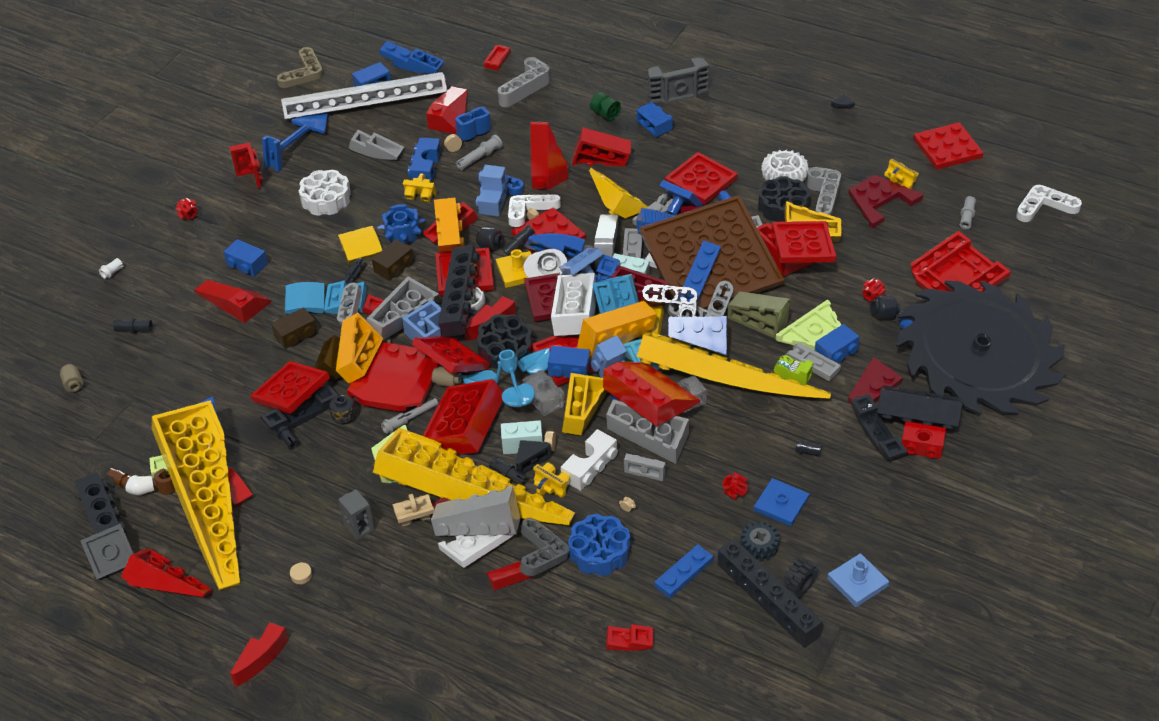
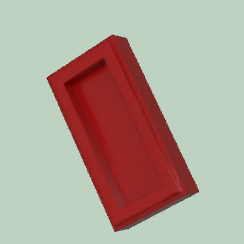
[483,45,511,71]

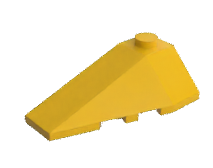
[589,168,648,218]

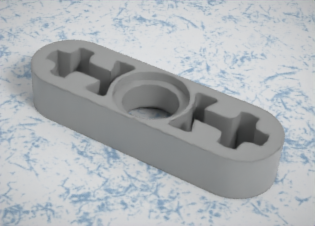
[337,283,362,326]

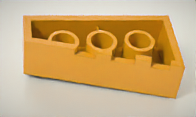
[577,301,657,362]

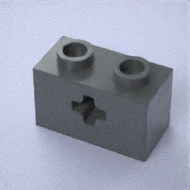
[338,489,374,540]

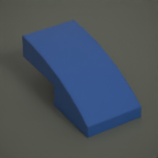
[596,254,620,282]

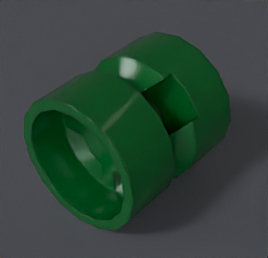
[590,91,621,121]

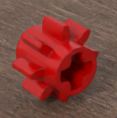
[175,198,198,221]
[862,278,886,301]
[722,472,748,499]

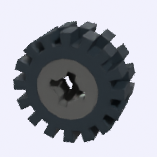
[741,521,779,562]

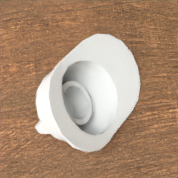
[524,249,567,278]

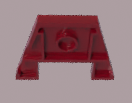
[848,175,923,229]

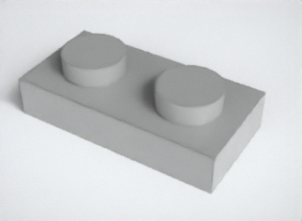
[624,453,665,481]

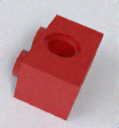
[902,421,946,459]

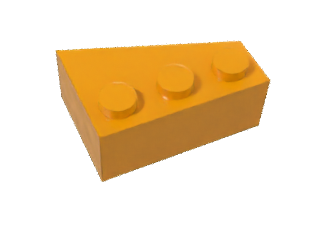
[434,198,464,253]
[336,312,383,383]

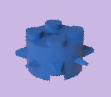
[377,204,426,244]

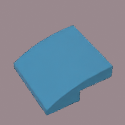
[593,274,639,314]
[324,280,367,314]
[285,282,324,314]

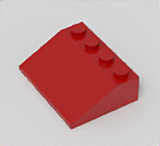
[603,362,700,426]
[423,379,503,454]

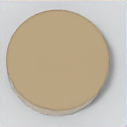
[444,134,462,152]
[544,431,556,451]
[290,563,312,584]

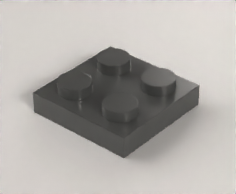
[80,524,133,579]

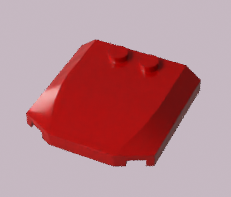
[910,231,1011,292]
[347,342,442,411]

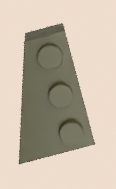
[728,291,790,339]

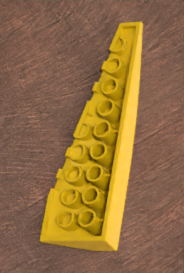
[636,331,831,398]
[152,400,240,591]
[373,428,575,525]

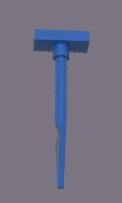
[262,112,328,172]

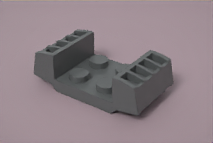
[648,58,709,104]

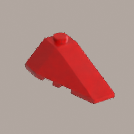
[426,87,467,134]
[530,122,568,190]
[194,280,271,323]
[121,548,212,597]

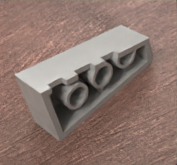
[366,276,439,341]
[606,400,689,464]
[431,486,520,536]

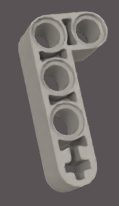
[498,57,550,107]
[807,167,841,216]
[594,214,619,269]

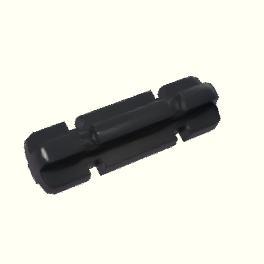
[342,258,365,285]

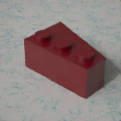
[611,265,669,307]

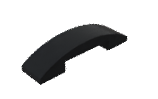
[260,384,338,430]
[851,394,907,460]

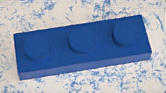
[654,544,714,599]

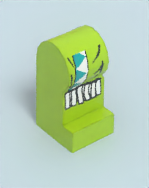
[774,355,814,385]

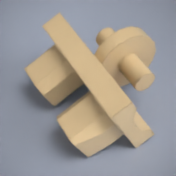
[393,494,434,526]

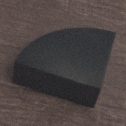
[831,94,855,109]

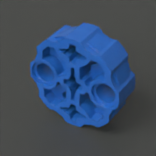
[568,514,630,576]

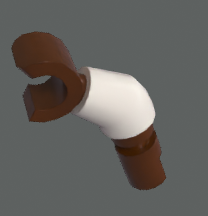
[107,468,176,496]

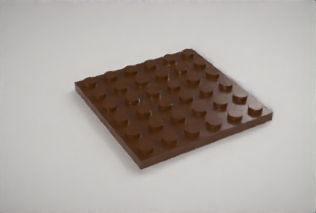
[639,195,784,316]

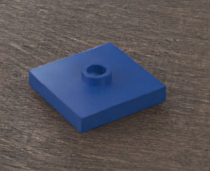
[754,478,809,526]

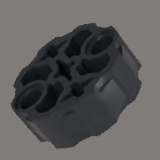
[758,176,810,222]
[477,314,532,369]

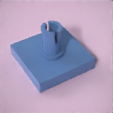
[559,247,603,278]
[827,553,889,607]

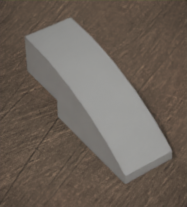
[349,130,404,160]

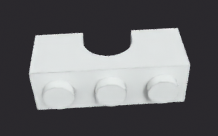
[561,429,618,491]

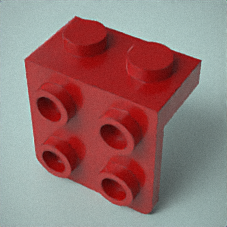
[230,142,263,189]

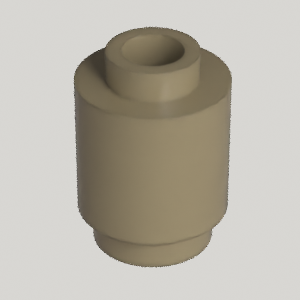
[60,364,83,392]
[432,367,462,387]

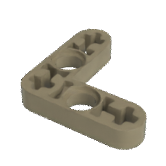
[277,47,323,88]

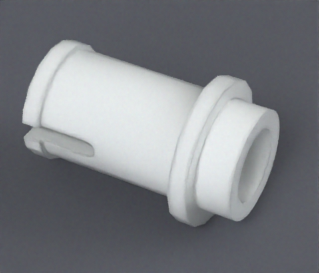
[99,258,123,279]

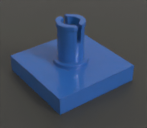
[660,180,703,216]

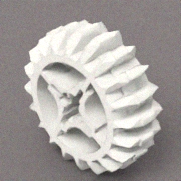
[761,150,809,182]

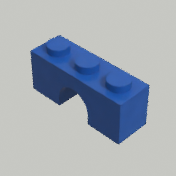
[408,138,441,183]

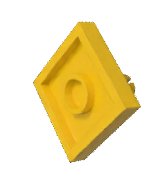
[496,249,531,288]

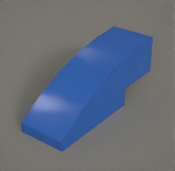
[524,233,585,258]

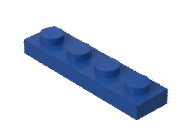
[678,240,721,302]

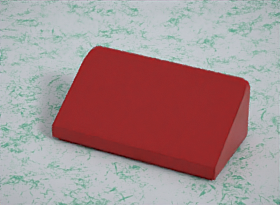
[486,561,534,590]

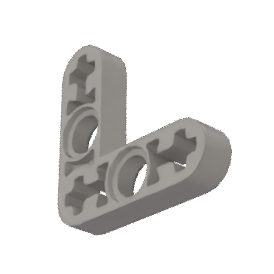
[668,281,733,317]

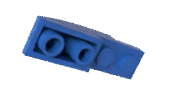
[379,41,444,73]

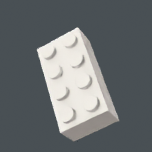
[551,273,596,336]

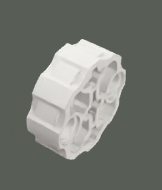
[298,170,351,216]

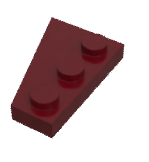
[524,273,560,322]
[848,357,903,405]

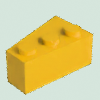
[785,201,841,242]
[562,373,607,435]

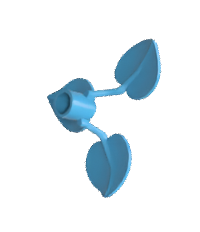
[462,348,550,407]

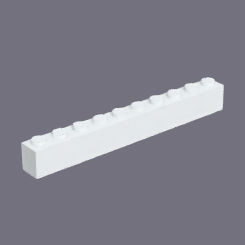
[281,72,447,119]

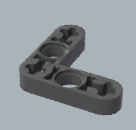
[519,518,569,576]

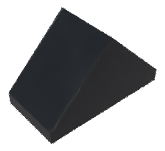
[516,440,552,474]

